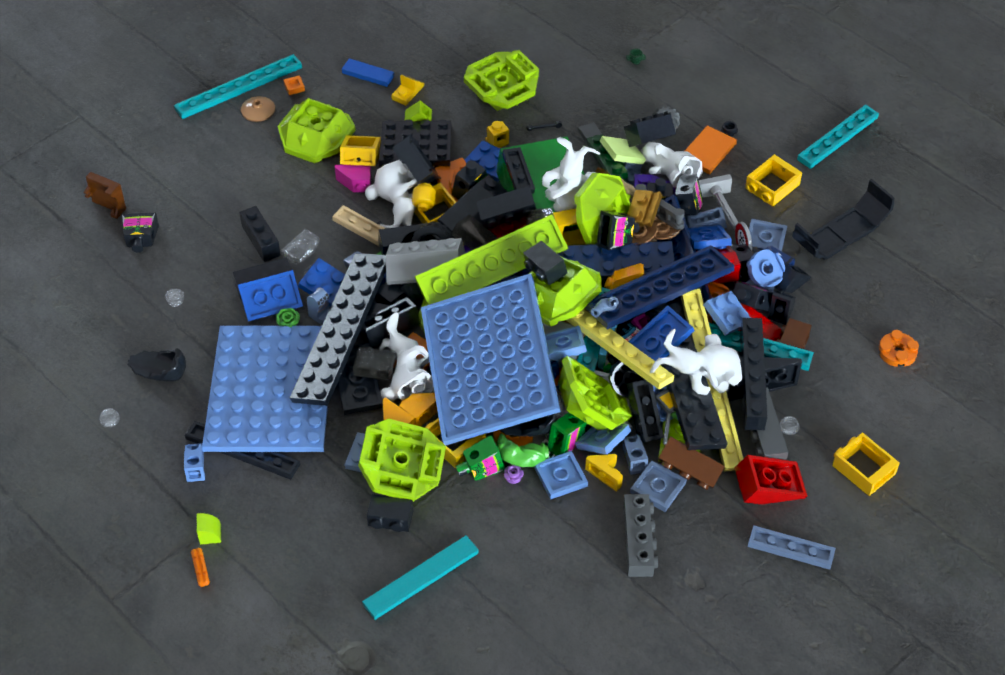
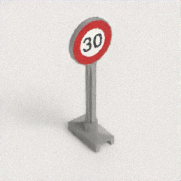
[699,174,752,251]

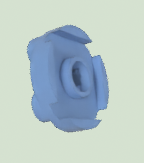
[747,250,785,288]

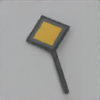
[655,388,675,445]

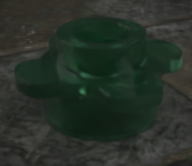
[626,48,646,65]

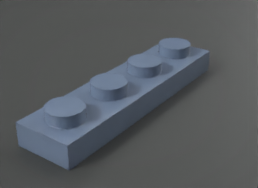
[748,525,836,570]

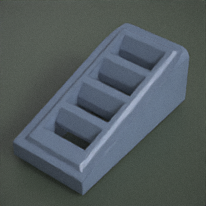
[687,207,727,229]

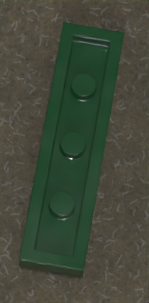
[586,134,628,179]

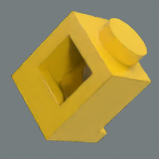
[485,121,509,148]

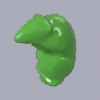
[497,433,549,468]

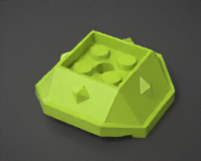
[464,50,539,111]
[277,98,356,163]
[574,173,631,245]
[529,256,602,327]
[558,356,632,430]
[358,419,446,502]

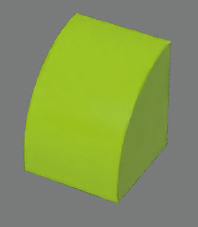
[405,100,432,121]
[197,513,221,545]

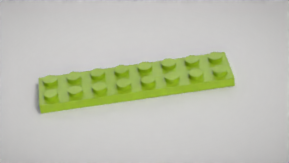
[414,215,568,305]

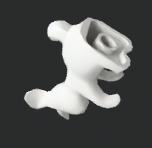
[542,137,600,212]
[640,142,703,189]
[365,160,418,228]
[380,312,434,401]
[650,329,742,395]

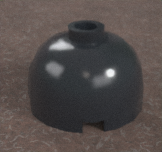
[608,360,644,397]

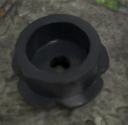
[721,121,738,137]

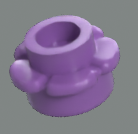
[504,465,524,484]

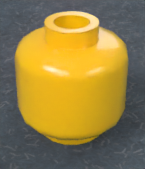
[412,183,436,212]

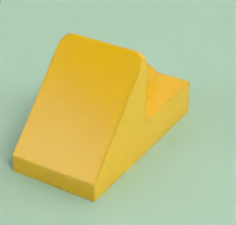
[391,75,424,106]
[585,454,623,492]

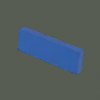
[342,59,394,87]

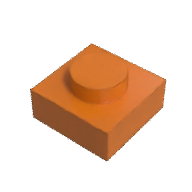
[283,75,305,95]

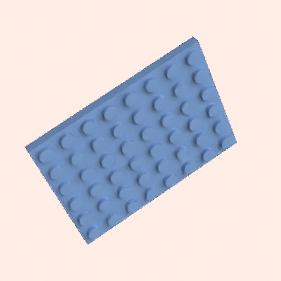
[421,273,561,446]
[202,326,328,452]

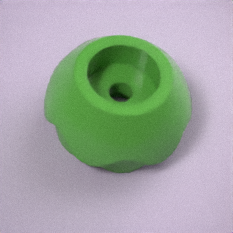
[276,308,300,327]

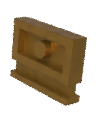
[627,190,662,227]

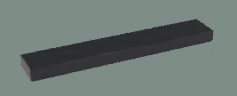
[185,421,301,480]

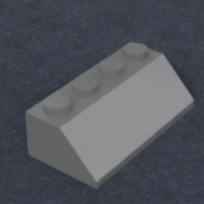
[386,238,466,285]

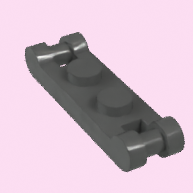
[635,184,685,230]

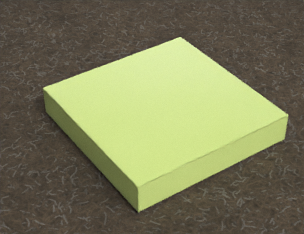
[600,136,646,164]

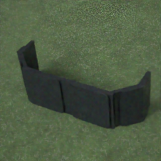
[792,179,895,260]

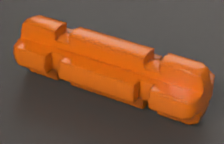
[191,548,210,587]

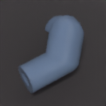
[591,297,619,317]

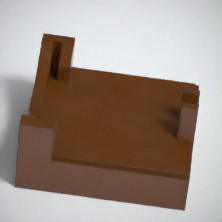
[84,172,126,219]

